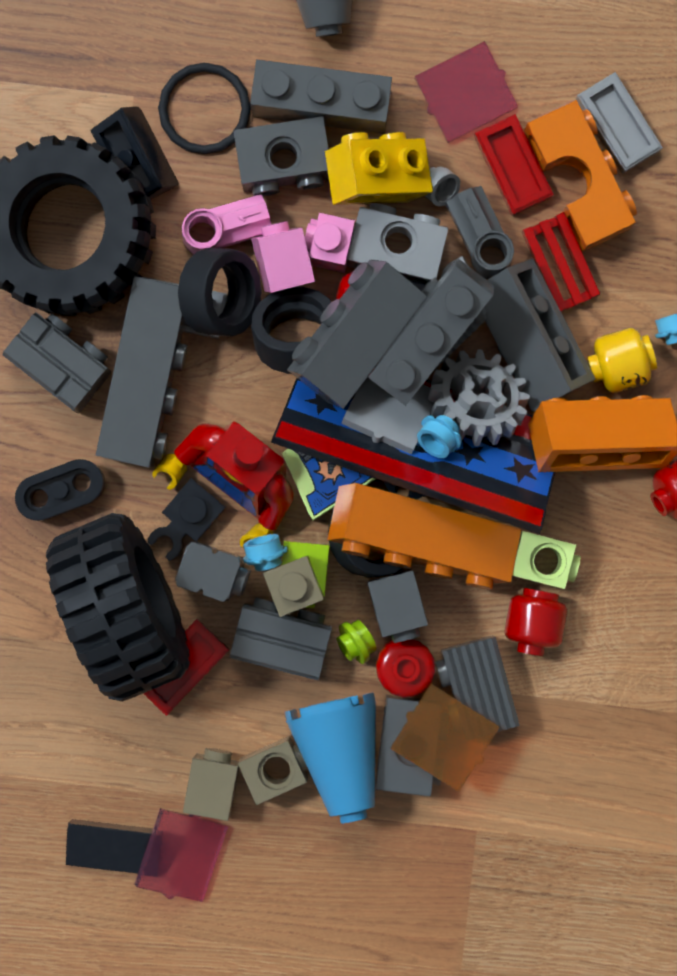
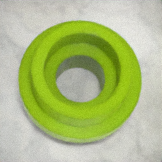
[336,620,377,664]

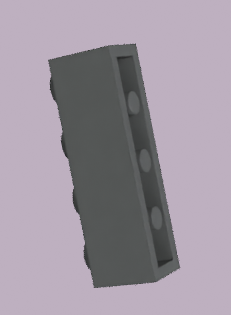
[95,276,190,468]

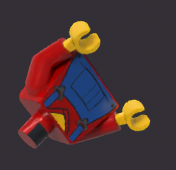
[152,421,294,548]

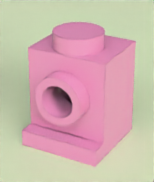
[305,213,355,273]

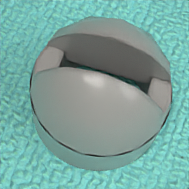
[425,166,460,206]

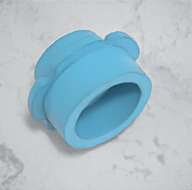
[655,314,677,345]
[417,415,462,458]
[243,534,287,571]

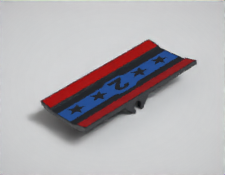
[271,378,556,534]

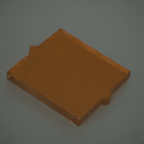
[390,683,499,792]

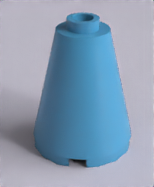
[284,692,376,824]

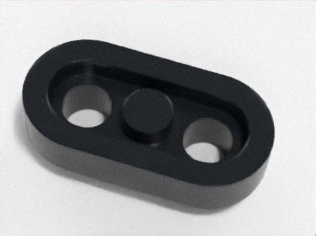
[15,459,105,521]

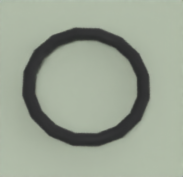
[158,62,251,155]

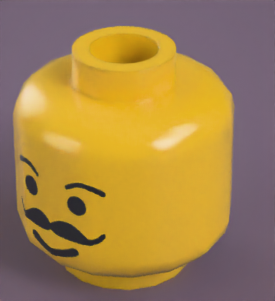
[587,328,658,393]

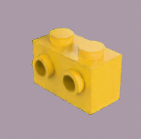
[325,132,433,205]

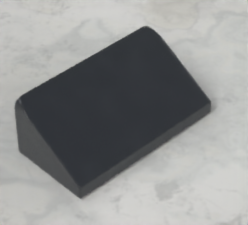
[90,106,179,200]
[66,819,162,876]

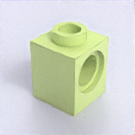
[512,531,581,589]

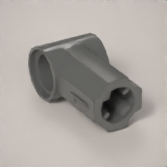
[446,186,514,279]

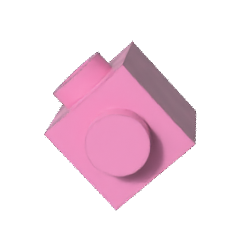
[251,221,315,293]

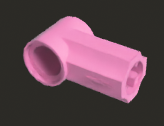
[182,194,271,254]

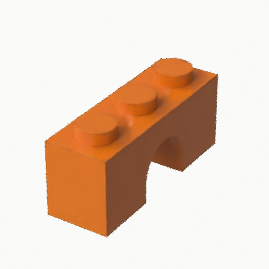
[524,100,637,252]

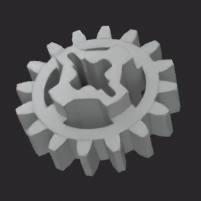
[427,349,530,446]

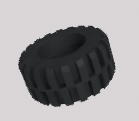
[0,135,156,316]
[46,513,190,702]

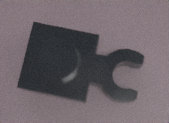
[147,478,226,561]

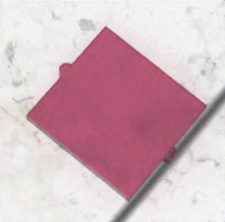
[415,41,518,143]
[134,808,228,902]

